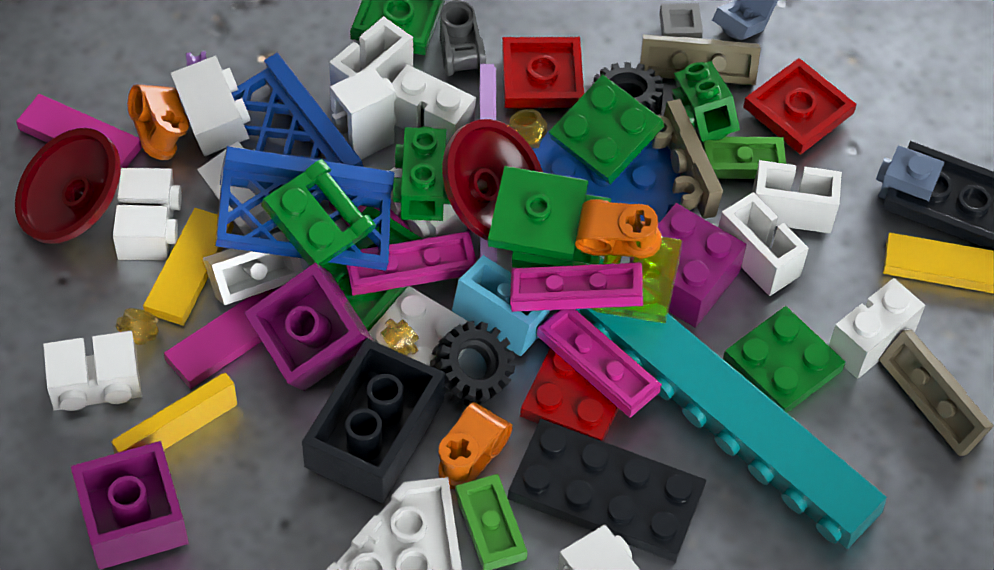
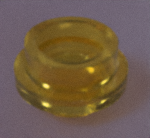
[508,109,548,145]
[115,308,159,345]
[380,318,420,356]

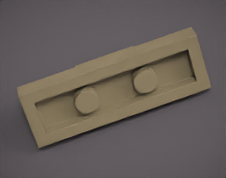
[640,34,761,85]
[651,99,723,219]
[878,329,994,457]

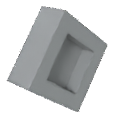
[659,3,703,38]

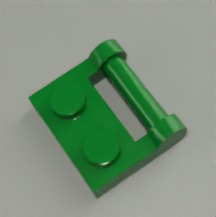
[261,159,376,266]

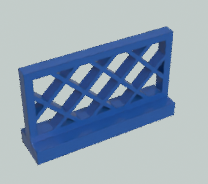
[232,52,364,203]
[215,146,395,270]

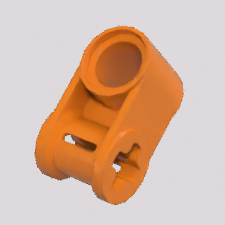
[127,84,190,160]
[575,199,662,259]
[438,402,513,489]

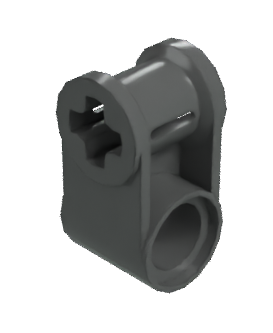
[440,0,486,76]

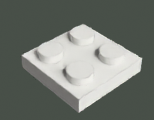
[369,286,468,366]

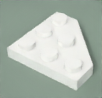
[327,477,462,570]

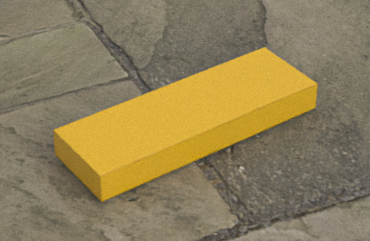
[143,208,234,326]
[883,232,994,293]
[111,372,237,454]

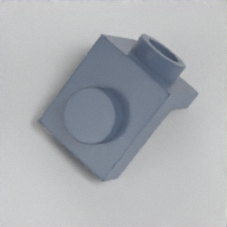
[712,0,778,40]
[876,145,944,201]

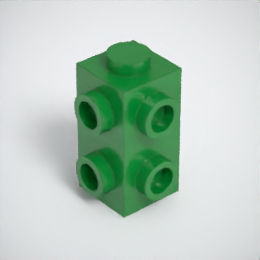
[671,61,740,142]
[393,126,451,221]

